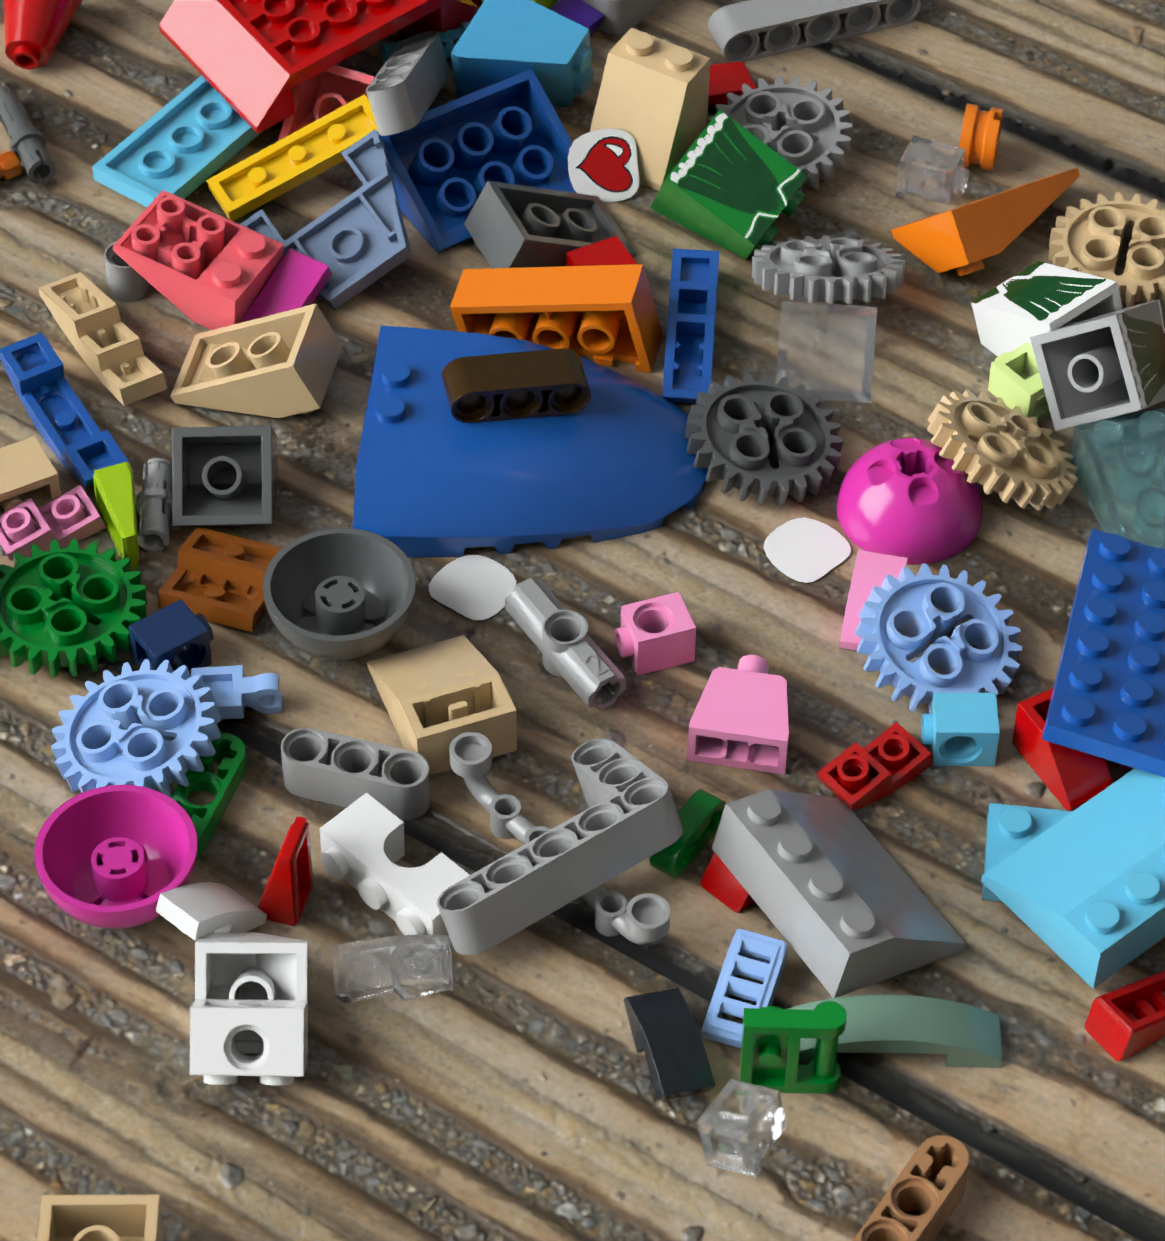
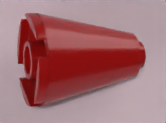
[3,0,83,70]

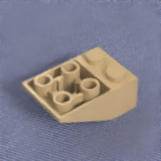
[367,635,517,776]

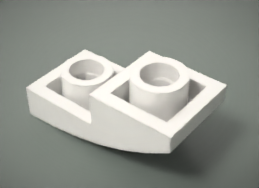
[156,882,267,940]

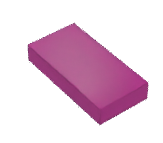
[240,249,332,323]

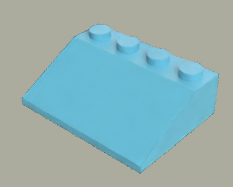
[981,768,1165,989]

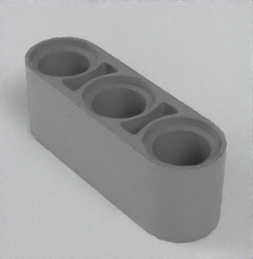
[281,728,430,821]

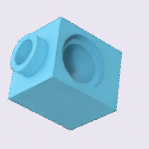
[921,692,1000,766]

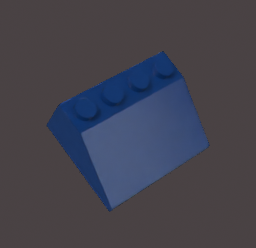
[377,69,577,254]

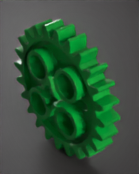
[0,538,147,678]

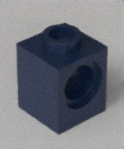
[129,599,214,675]

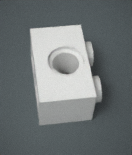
[190,999,308,1085]

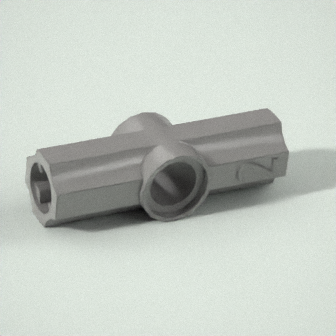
[505,578,626,711]

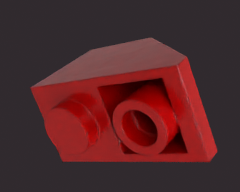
[1012,688,1113,811]

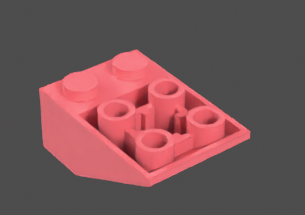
[113,190,284,330]

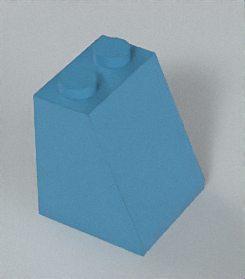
[451,0,594,107]

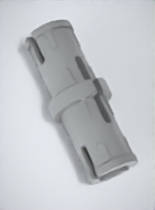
[136,458,172,552]

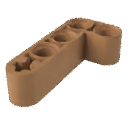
[853,1135,969,1241]

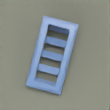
[701,929,788,1049]

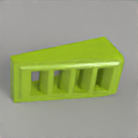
[93,462,140,571]

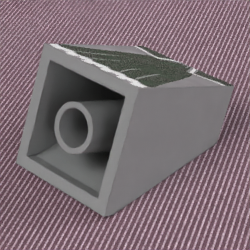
[1030,298,1165,431]

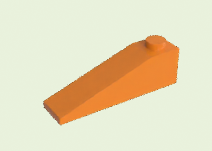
[891,167,1080,276]

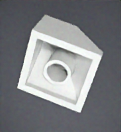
[195,932,308,1053]

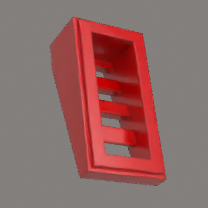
[258,816,314,927]
[1085,970,1165,1062]

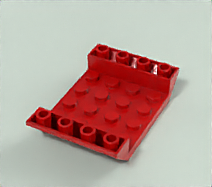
[159,0,478,134]

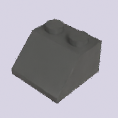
[172,426,278,527]

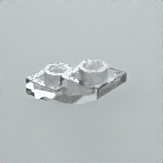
[333,935,454,1004]

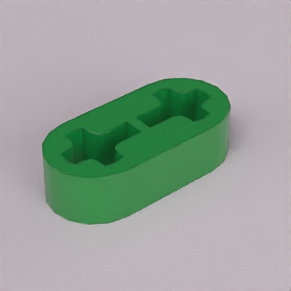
[649,789,726,878]

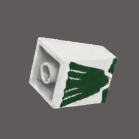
[971,261,1123,357]

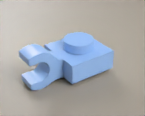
[191,665,282,720]

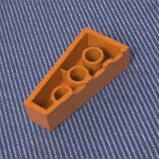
[450,264,663,373]

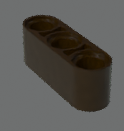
[441,348,591,423]

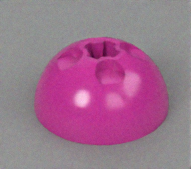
[836,438,983,565]
[34,785,197,929]

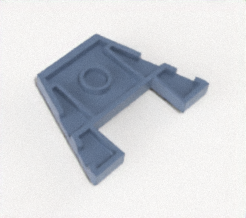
[240,129,412,310]

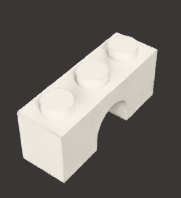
[319,792,469,953]

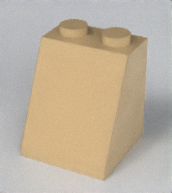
[590,28,710,191]

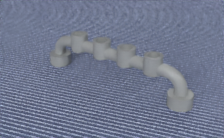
[449,732,671,945]

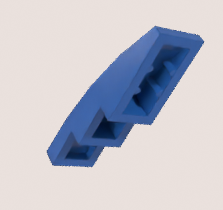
[662,249,719,403]

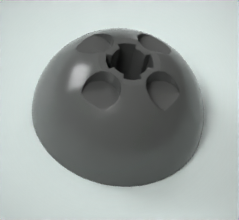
[263,528,416,660]

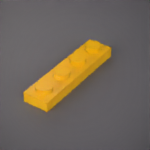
[207,94,378,221]

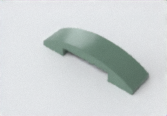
[788,994,1003,1068]

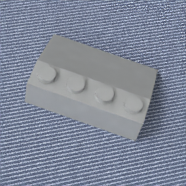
[712,789,965,998]

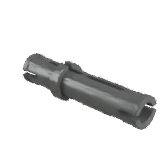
[0,82,56,184]

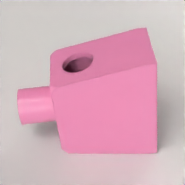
[687,655,789,775]

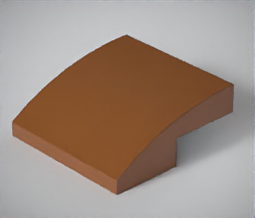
[158,527,282,632]

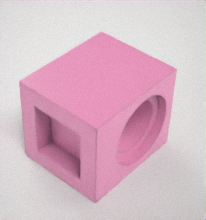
[614,592,696,676]

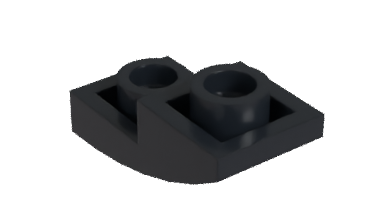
[624,988,716,1101]

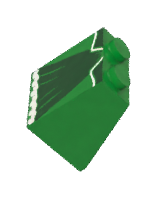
[650,110,808,259]

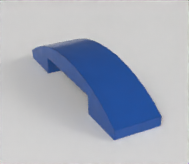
[0,332,130,487]

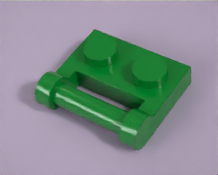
[739,1001,847,1094]

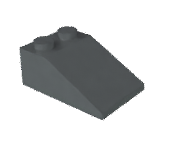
[464,181,636,268]

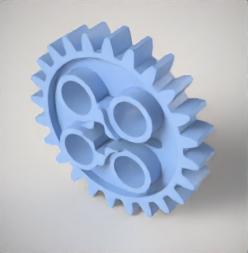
[855,563,1022,714]
[51,659,222,797]

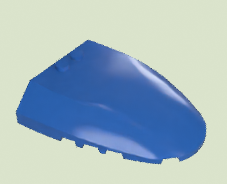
[353,326,709,557]

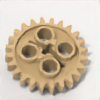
[1048,192,1165,308]
[927,389,1078,511]

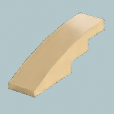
[38,272,167,406]

